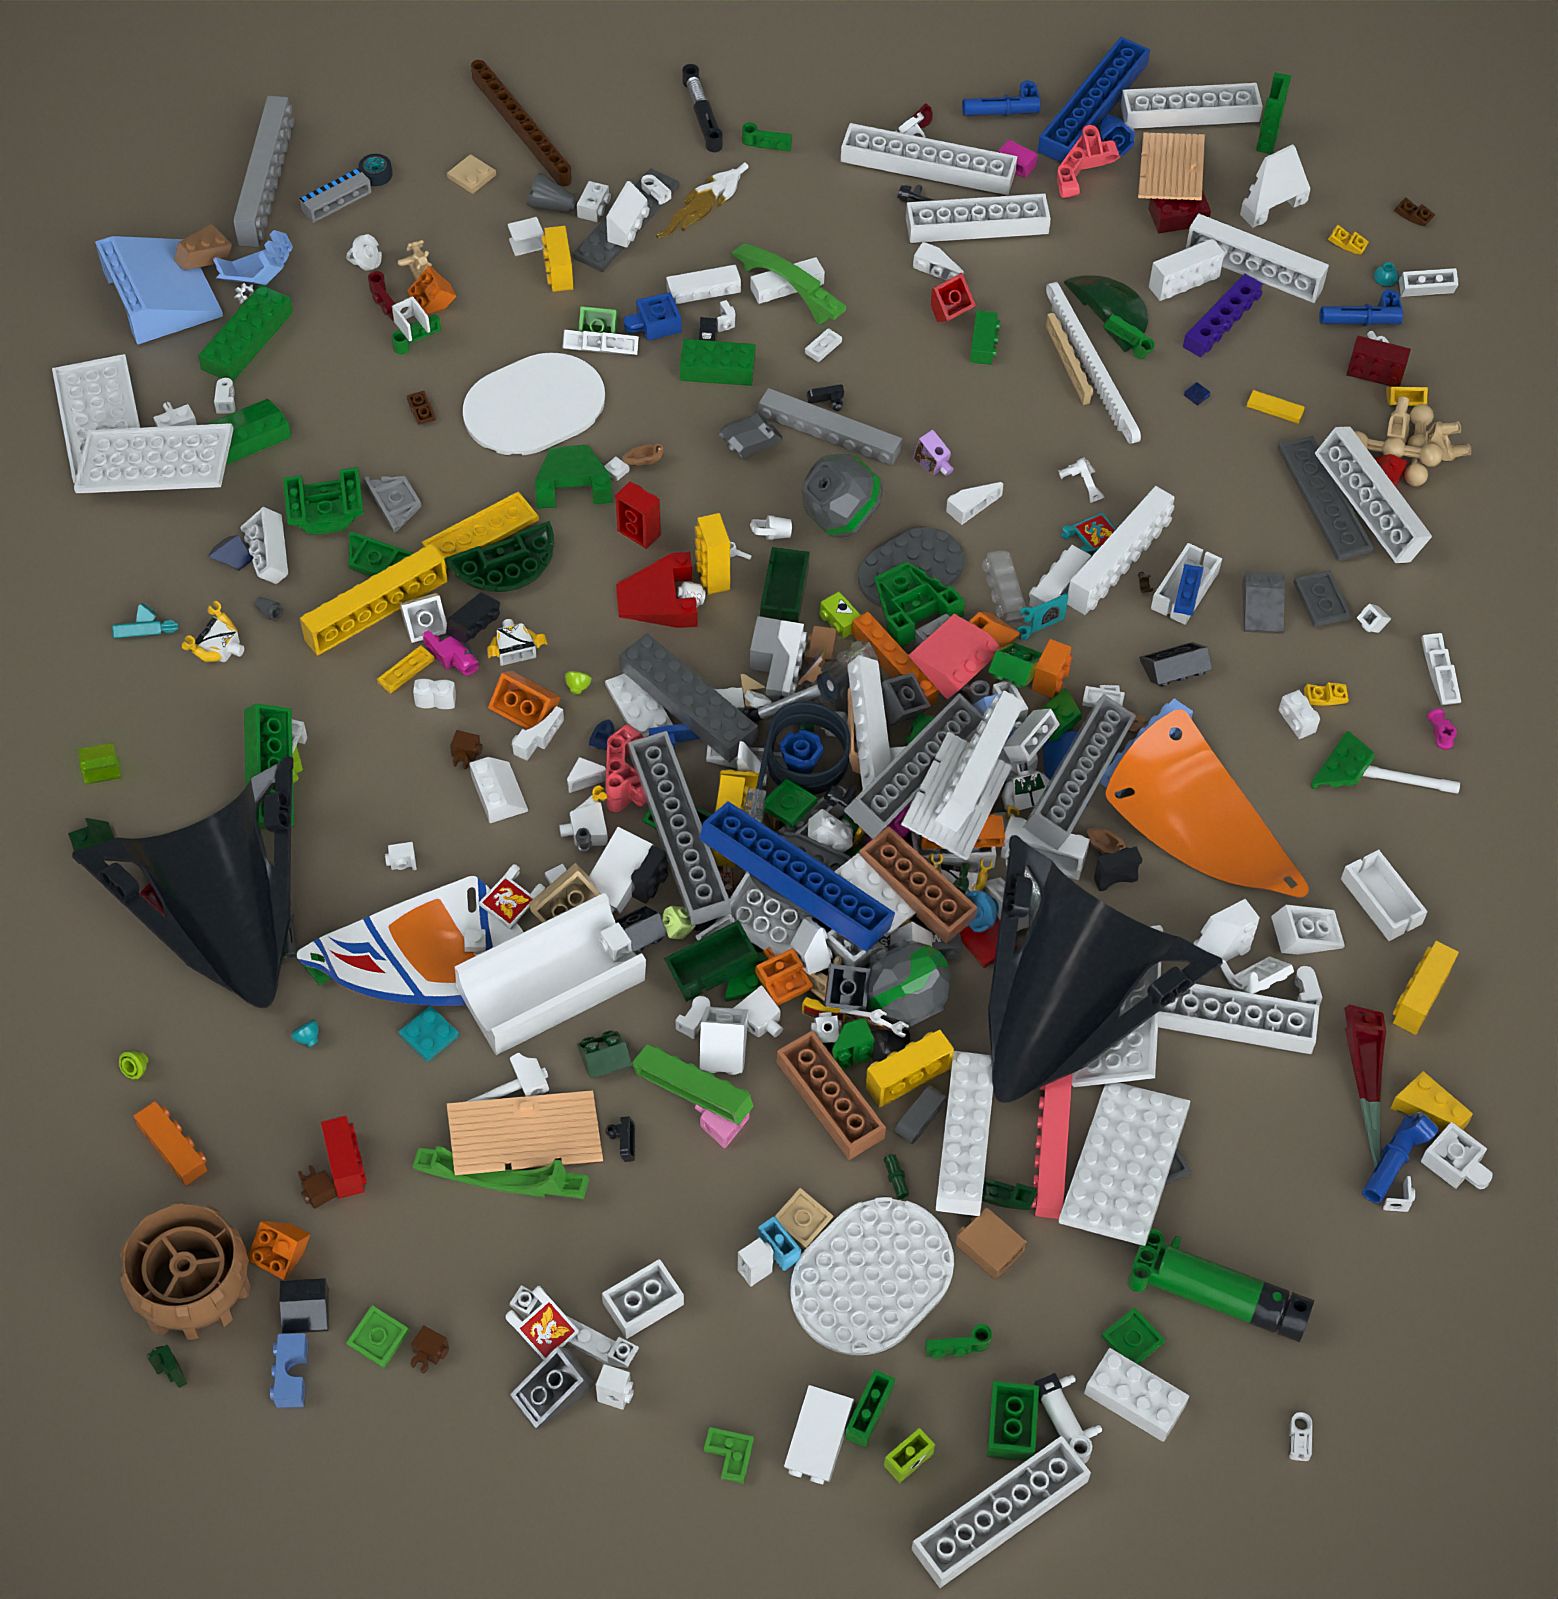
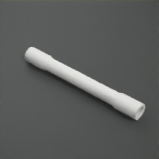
[1363,765,1460,794]

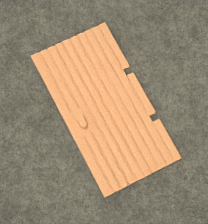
[1138,132,1205,200]
[447,1091,603,1175]

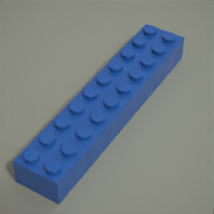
[1038,37,1150,162]
[700,801,895,952]

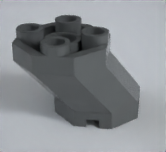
[718,410,782,459]

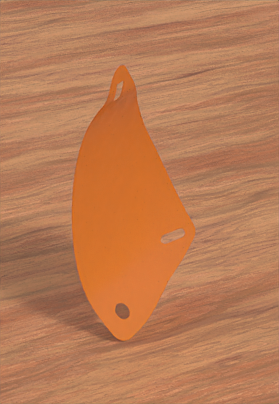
[1105,709,1309,897]

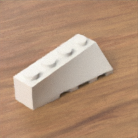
[240,507,288,584]

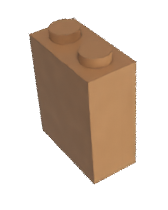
[956,1208,1027,1280]

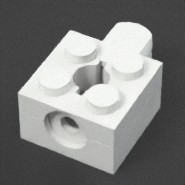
[1421,1122,1493,1190]

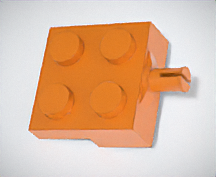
[755,947,813,1006]

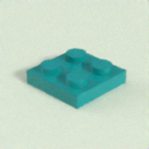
[398,1006,459,1062]

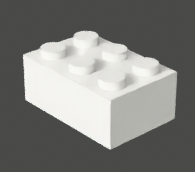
[602,1259,684,1339]

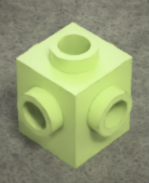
[661,906,696,939]

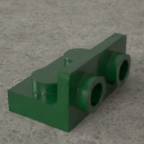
[147,1344,187,1388]

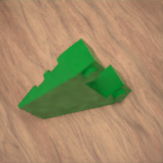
[535,445,612,509]
[874,562,965,647]

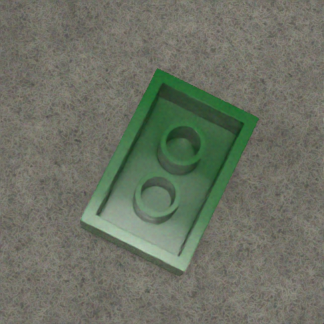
[986,1381,1039,1461]

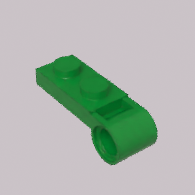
[742,122,792,151]
[392,314,441,355]
[1103,314,1155,359]
[925,1324,992,1359]

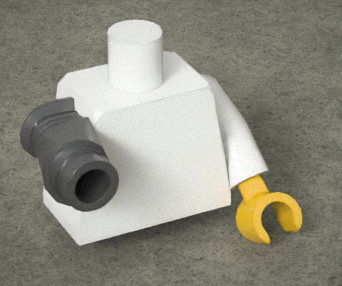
[559,786,608,852]

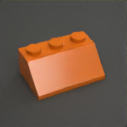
[488,671,561,730]

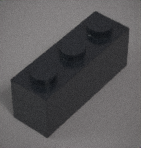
[446,592,500,644]

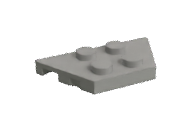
[364,476,421,533]

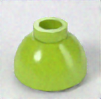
[565,671,592,695]
[119,1050,148,1080]

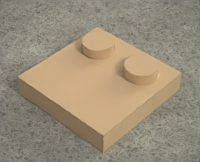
[447,154,496,194]
[775,1188,834,1250]

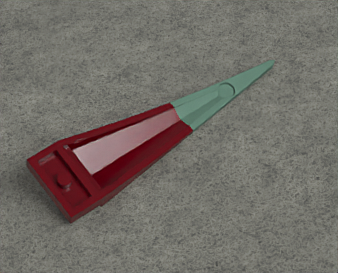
[1344,1004,1386,1167]

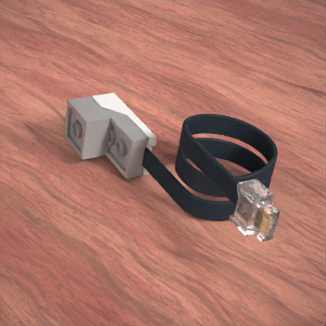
[744,616,850,823]

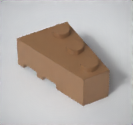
[174,224,232,270]

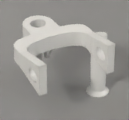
[1058,457,1104,503]

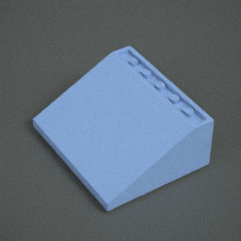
[95,236,223,345]

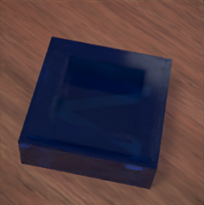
[1184,382,1211,406]

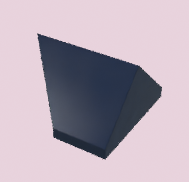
[208,535,253,571]

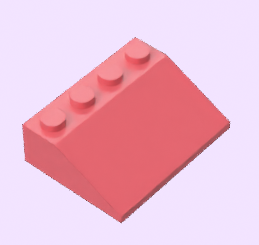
[908,614,1001,700]

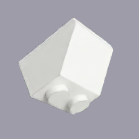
[399,593,447,643]

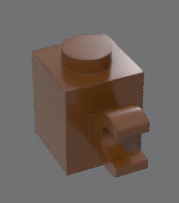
[450,730,483,769]
[298,1165,338,1209]
[410,1325,449,1374]

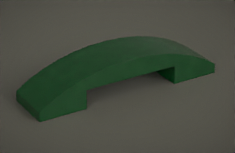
[982,1177,1038,1210]

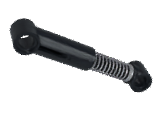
[682,64,723,152]

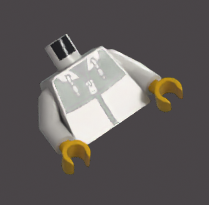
[1001,762,1050,820]

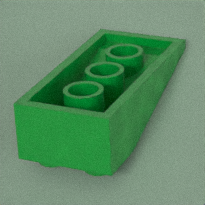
[989,642,1042,687]

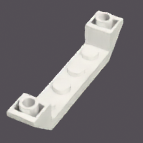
[509,1285,639,1368]

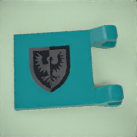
[1017,593,1068,641]

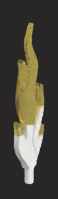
[656,163,749,238]

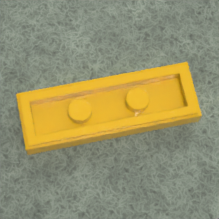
[1246,390,1305,424]
[377,645,435,694]

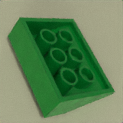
[204,398,292,465]

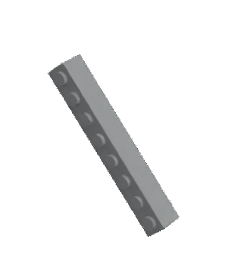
[759,388,902,465]

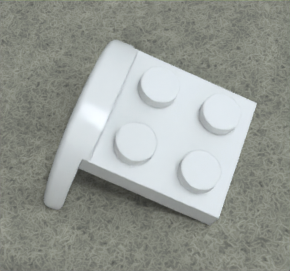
[1221,956,1294,994]

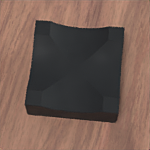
[631,845,668,904]
[1094,846,1143,891]

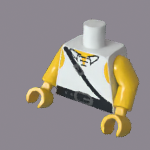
[182,601,244,662]
[487,619,548,666]
[928,853,993,895]

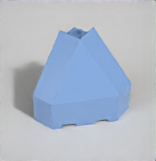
[213,230,293,285]

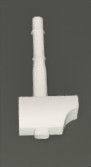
[463,1053,549,1102]

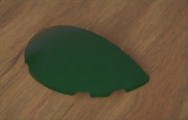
[1064,276,1148,352]
[444,521,554,592]

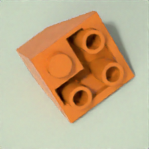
[407,266,456,314]
[968,612,1020,647]
[248,1220,311,1280]

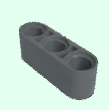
[894,1085,948,1144]

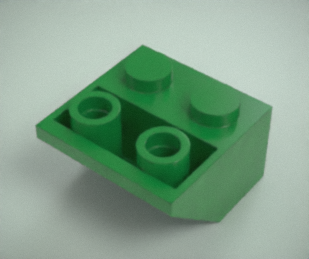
[832,1018,874,1070]

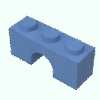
[270,1333,308,1408]

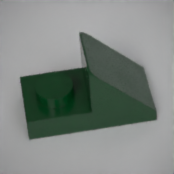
[68,818,114,851]

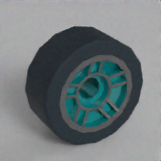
[359,154,393,186]

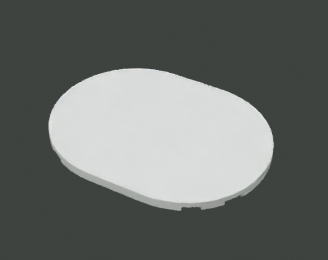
[463,353,605,455]
[790,1197,954,1356]

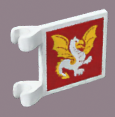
[478,864,545,929]
[840,1008,909,1037]
[506,1286,580,1360]

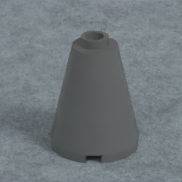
[527,173,577,213]

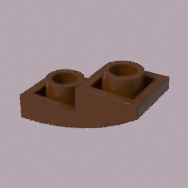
[1394,197,1435,226]
[407,391,436,425]

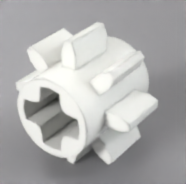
[234,283,254,305]

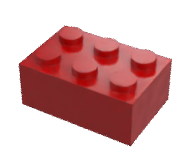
[615,481,661,549]
[321,1115,367,1199]

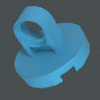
[965,890,999,932]

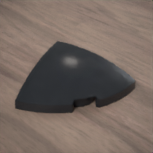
[871,1029,910,1063]

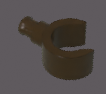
[1138,572,1153,593]

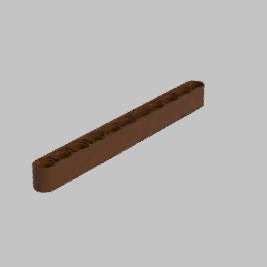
[471,60,572,186]

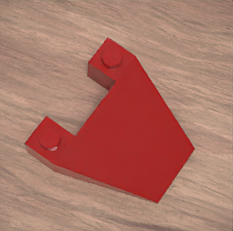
[616,551,698,628]

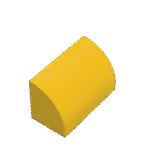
[1386,387,1428,406]

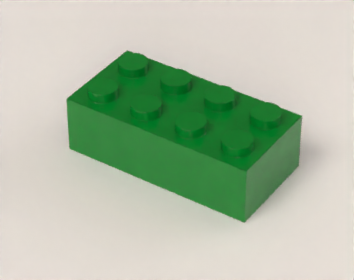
[680,339,756,386]

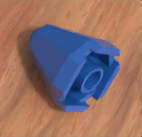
[1100,115,1135,155]
[780,730,823,774]

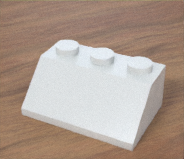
[606,181,649,247]
[469,757,528,823]

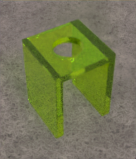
[78,743,121,785]

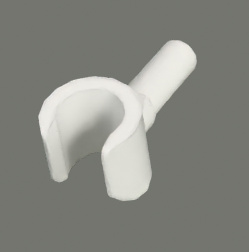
[730,542,752,560]

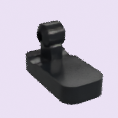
[807,384,844,411]
[605,1116,635,1162]

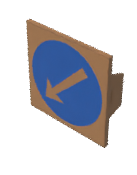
[796,646,827,686]

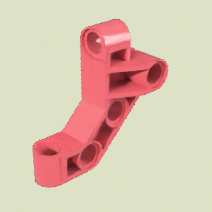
[1056,125,1120,199]
[606,724,647,812]

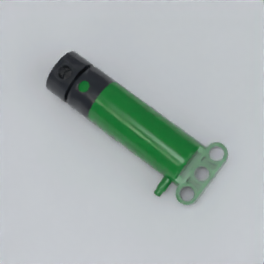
[1127,1229,1314,1342]

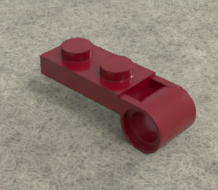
[368,271,395,321]

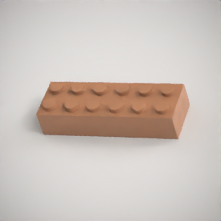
[859,826,978,944]
[776,1030,886,1160]

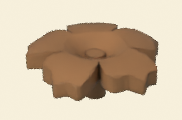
[1128,712,1147,733]

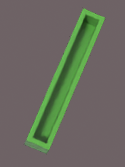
[632,1044,754,1125]

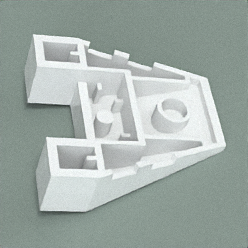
[1240,144,1310,228]

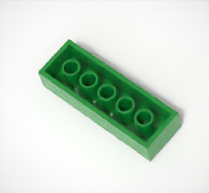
[198,284,293,382]

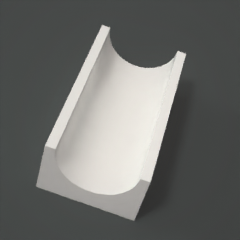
[455,893,646,1056]

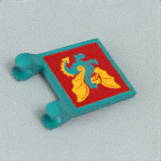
[1061,513,1116,555]

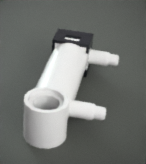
[1034,1373,1102,1464]

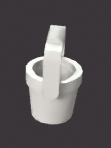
[750,515,792,540]

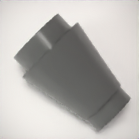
[254,597,283,620]

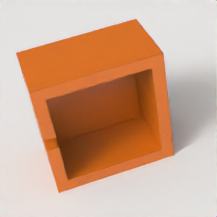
[1032,639,1073,698]

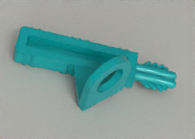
[112,603,179,638]

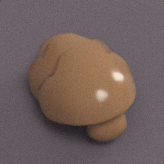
[622,444,664,466]
[1087,828,1126,855]

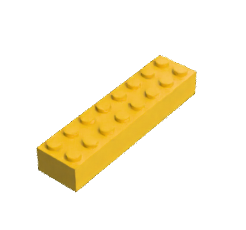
[300,544,447,656]

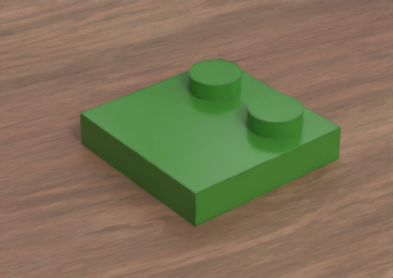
[346,1305,410,1368]

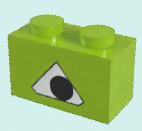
[819,592,861,639]
[884,1428,935,1484]

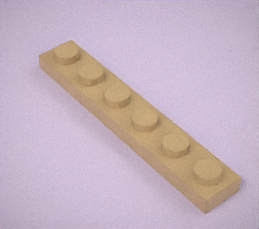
[1046,313,1093,405]

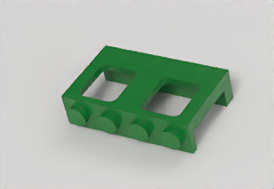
[1256,72,1292,154]

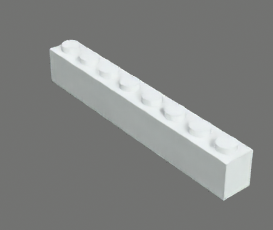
[847,655,891,791]

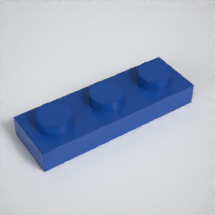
[1173,564,1204,616]

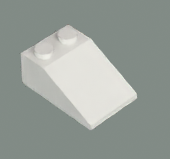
[1271,905,1345,955]

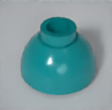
[1373,262,1398,286]
[290,1019,319,1048]

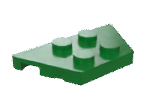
[348,531,414,576]
[1039,688,1082,741]
[1311,731,1375,789]
[725,952,768,1002]

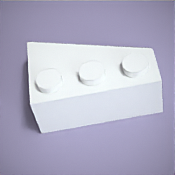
[1193,899,1260,961]

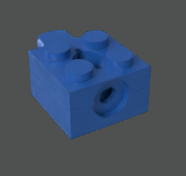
[624,292,682,341]

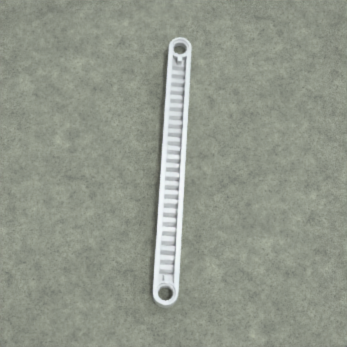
[1046,282,1141,444]

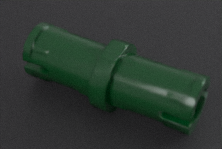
[884,1154,909,1199]

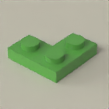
[704,1427,754,1484]

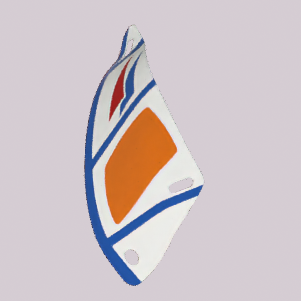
[297,876,524,1006]

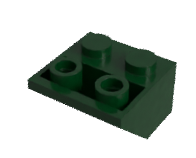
[577,1030,632,1078]

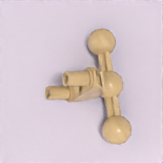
[1354,396,1443,467]
[1404,404,1471,486]

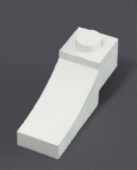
[512,706,564,761]

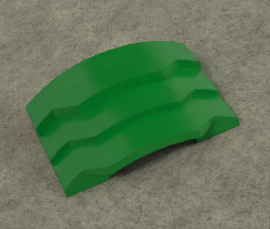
[283,467,364,534]

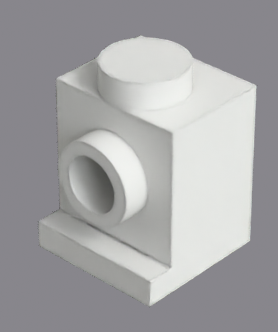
[385,842,417,870]

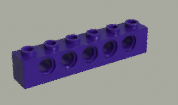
[1183,273,1263,357]

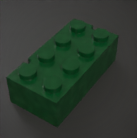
[760,547,810,623]
[664,920,761,1002]

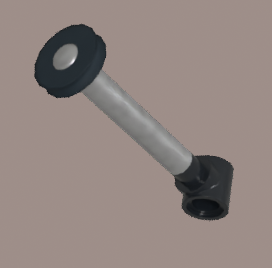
[741,671,838,725]

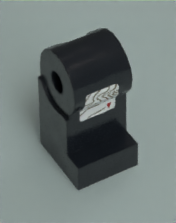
[699,317,717,341]

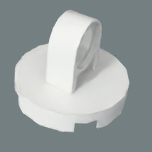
[894,112,926,138]
[346,234,382,271]

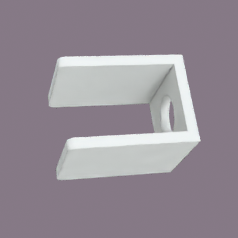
[508,217,545,256]
[392,296,430,341]

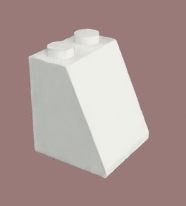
[700,1007,748,1075]

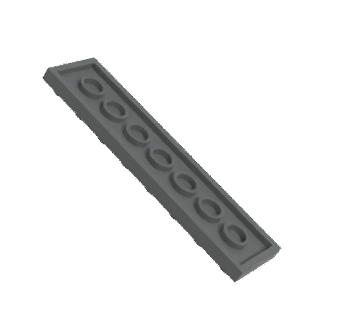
[573,168,679,272]
[1278,436,1374,561]

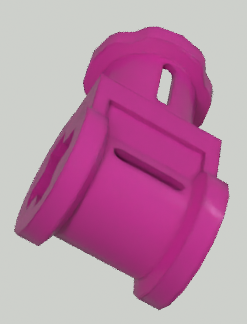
[1427,708,1457,750]

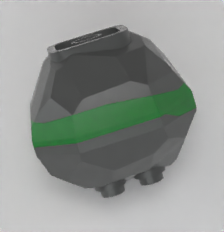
[802,454,883,538]
[866,938,951,1030]

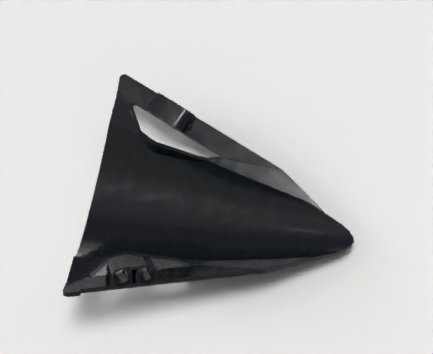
[72,756,294,1008]
[988,835,1223,1103]

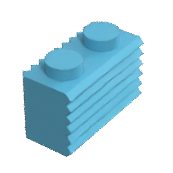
[758,1216,801,1271]

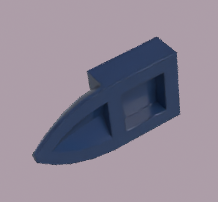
[589,719,615,750]

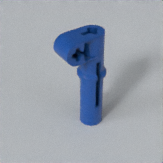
[962,81,1040,117]
[1319,290,1403,327]
[1362,1112,1438,1203]

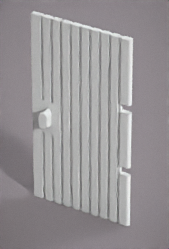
[901,732,1012,861]

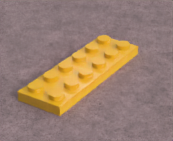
[422,491,539,569]

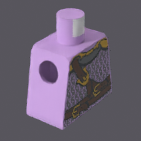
[913,430,954,476]

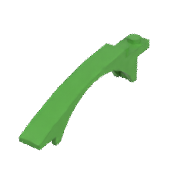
[732,243,846,325]
[413,1146,590,1199]

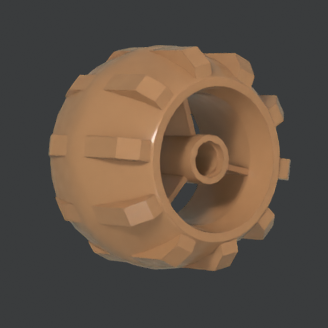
[119,1202,251,1340]

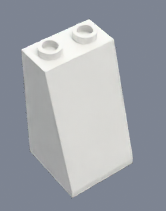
[589,827,654,914]
[784,1385,855,1485]

